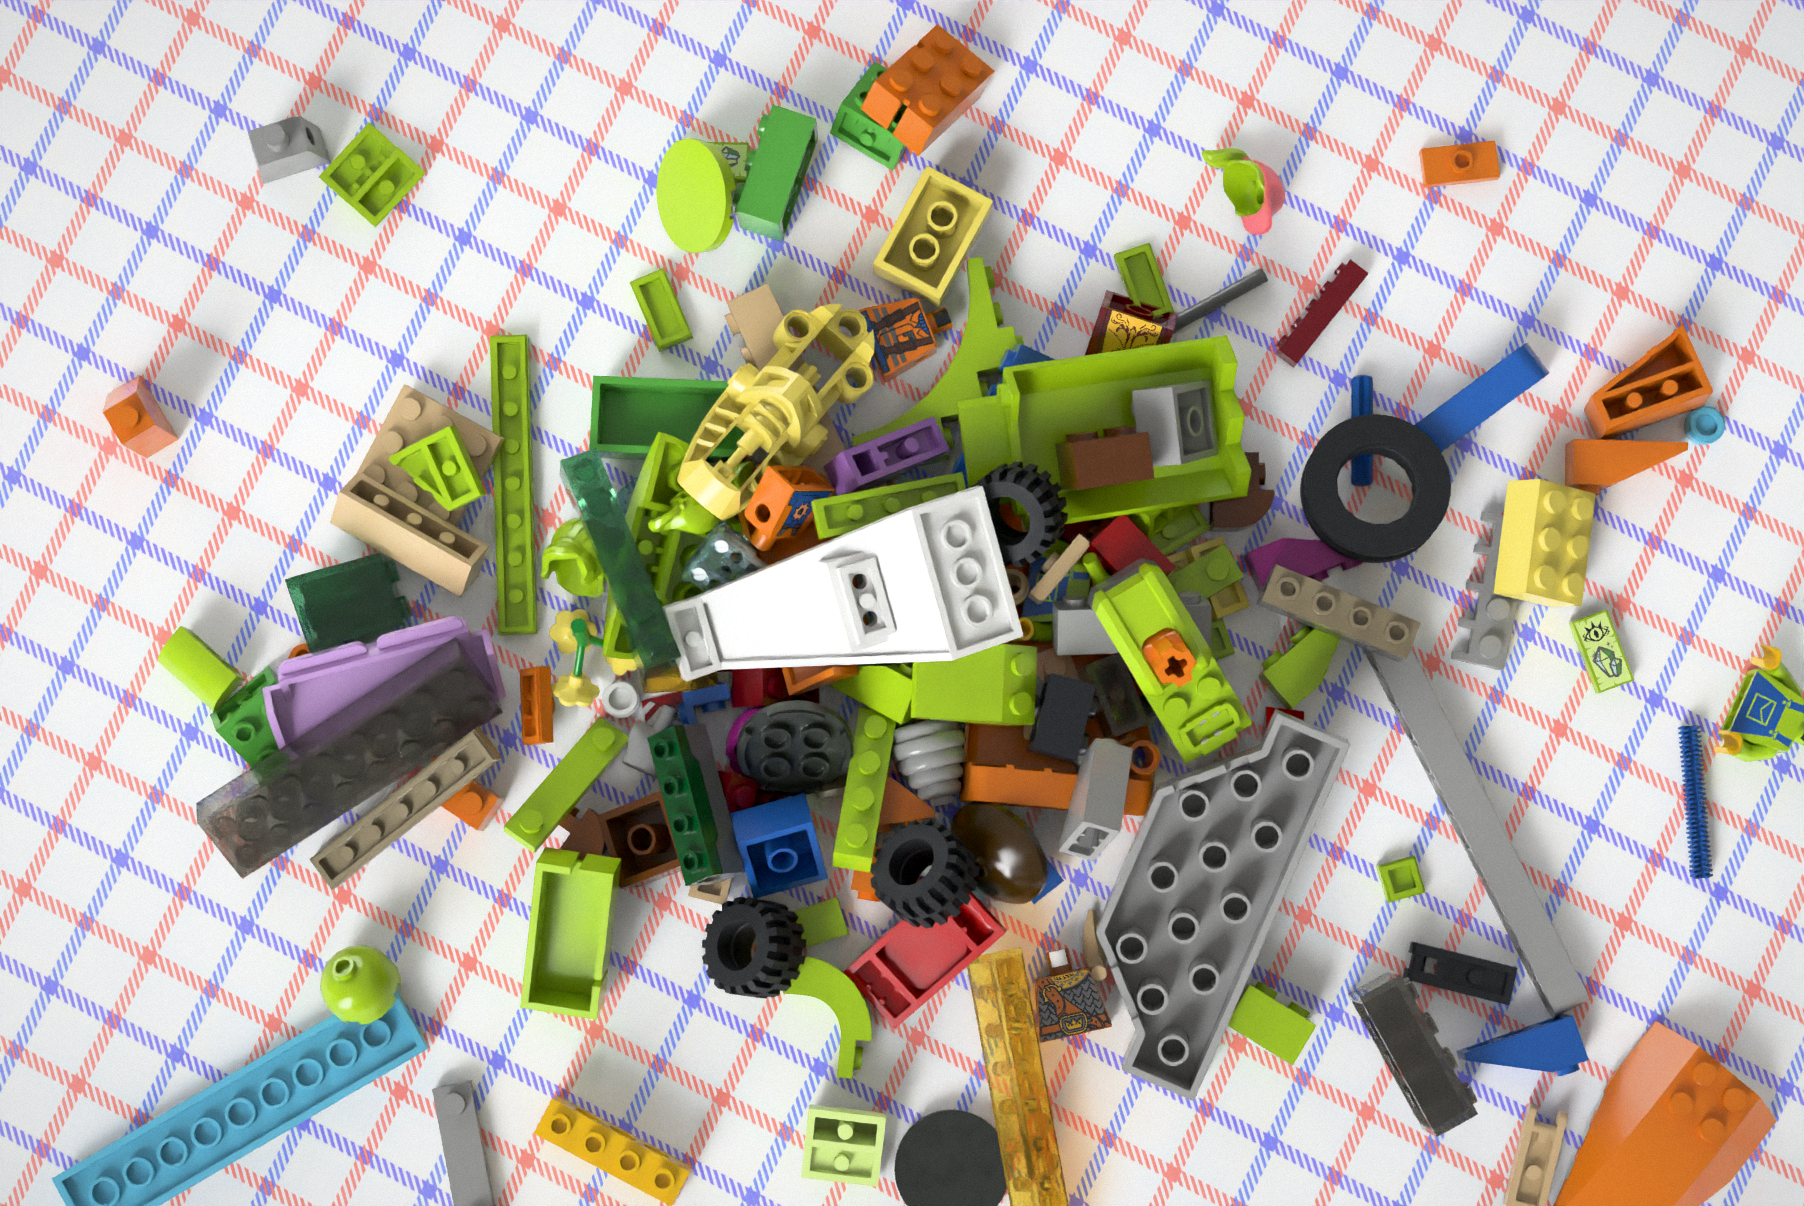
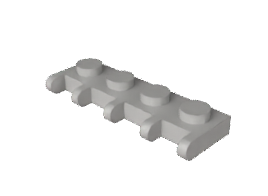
[1450,512,1519,671]

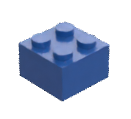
[730,793,828,899]

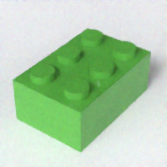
[732,104,818,242]

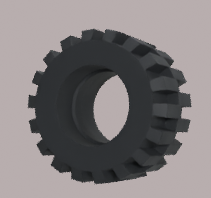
[971,462,1068,568]
[870,819,979,928]
[702,897,806,999]

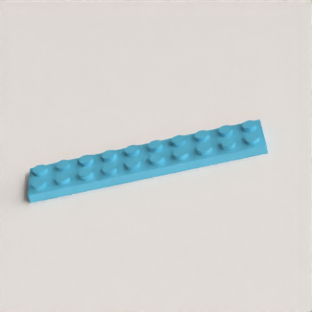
[51,989,430,1206]

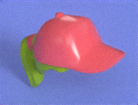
[1201,148,1285,235]

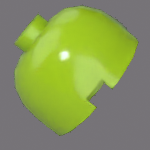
[320,945,401,1025]

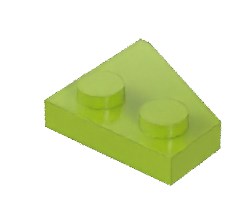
[389,425,487,511]

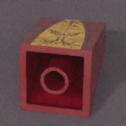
[1084,290,1177,356]

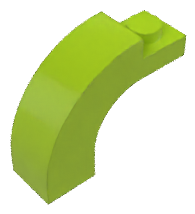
[783,955,872,1079]

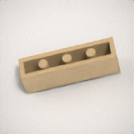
[330,471,489,597]

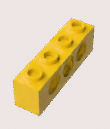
[534,1095,693,1206]

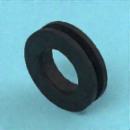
[1300,414,1451,563]

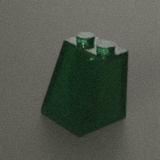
[285,553,413,653]

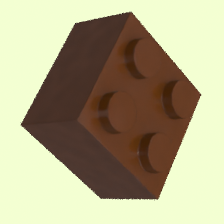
[1055,426,1155,490]
[597,791,682,889]

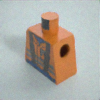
[858,298,953,383]

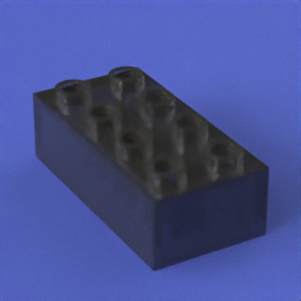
[1347,972,1478,1137]

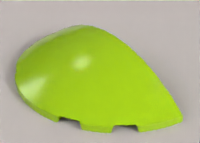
[603,432,742,659]

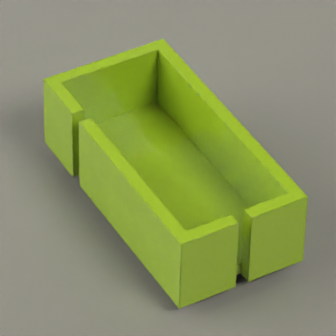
[520,847,622,1020]

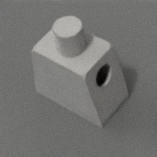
[248,116,331,184]

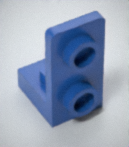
[677,683,732,725]

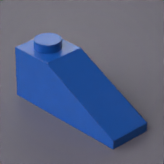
[1456,1014,1589,1076]

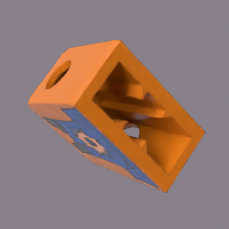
[745,466,835,552]

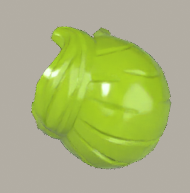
[541,518,617,598]

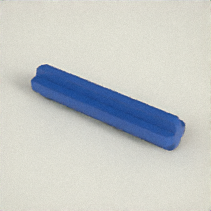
[1351,375,1373,487]

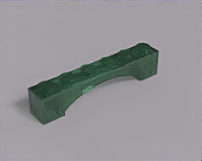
[559,448,681,681]

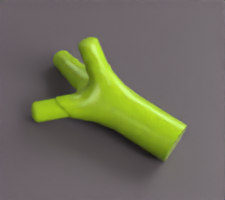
[1082,552,1110,586]

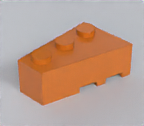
[1584,324,1713,440]

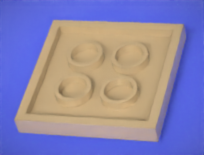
[357,384,505,528]

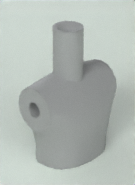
[622,705,677,779]

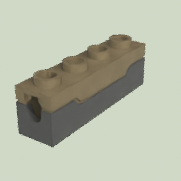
[1256,564,1421,662]

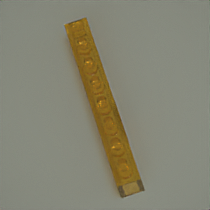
[967,947,1069,1206]

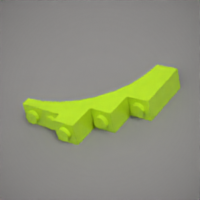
[851,256,1024,466]

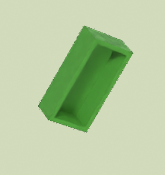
[589,375,745,464]

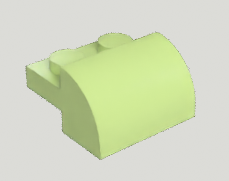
[801,1104,887,1187]

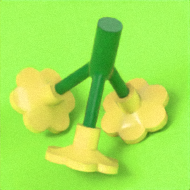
[549,609,640,707]

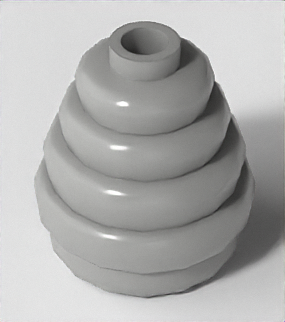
[891,719,966,808]

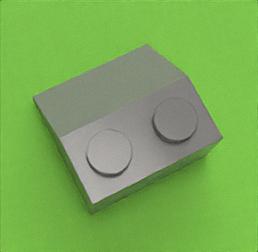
[1131,379,1218,467]

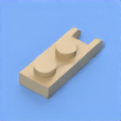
[1503,1103,1568,1206]

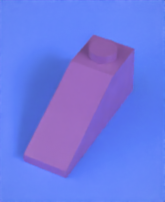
[823,416,950,496]

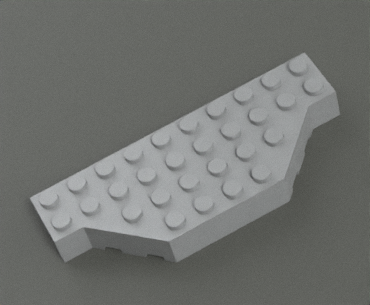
[1096,709,1351,1101]

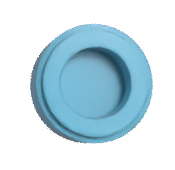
[1684,406,1725,445]

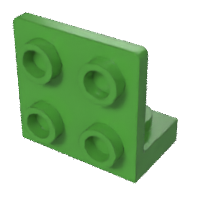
[830,62,907,171]
[210,665,303,781]

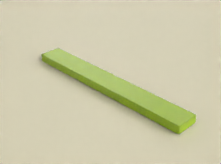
[490,334,538,636]

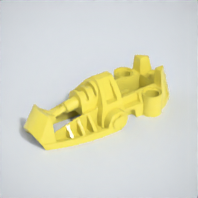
[677,304,875,521]

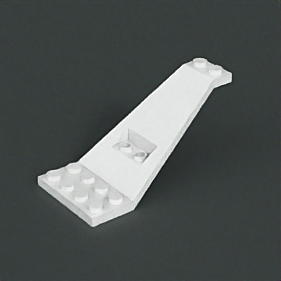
[661,485,1023,681]

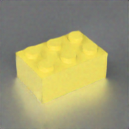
[873,166,993,308]
[1494,479,1596,607]

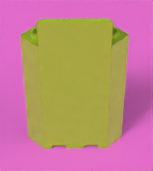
[957,335,1252,530]

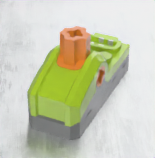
[1087,558,1253,764]

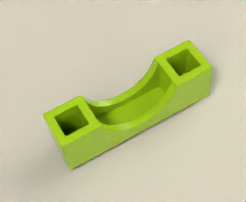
[832,708,896,873]

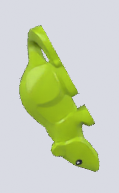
[648,461,754,534]

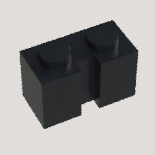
[1026,673,1099,763]

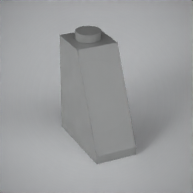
[1058,738,1133,861]

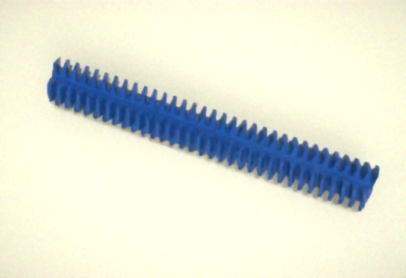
[1678,725,1713,879]

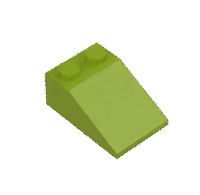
[911,644,1037,726]

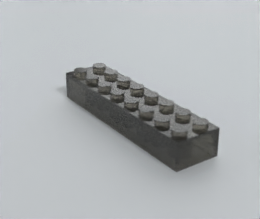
[196,637,503,879]

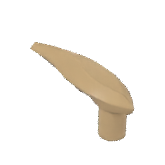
[1083,910,1107,983]

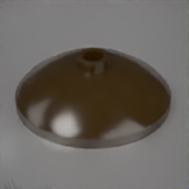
[950,801,1048,904]

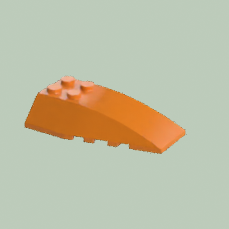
[1553,1021,1777,1206]

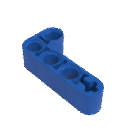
[1415,343,1550,452]

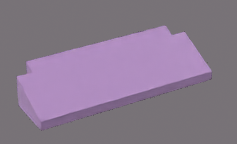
[262,616,506,757]

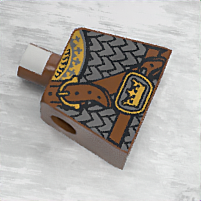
[1034,948,1112,1043]

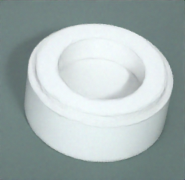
[602,680,641,719]

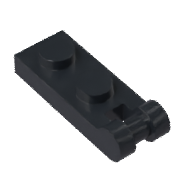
[1402,941,1518,1005]

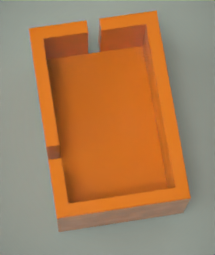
[861,24,995,156]

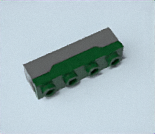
[647,724,745,886]

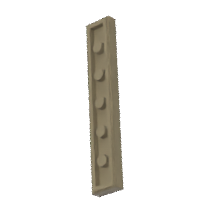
[309,727,502,890]

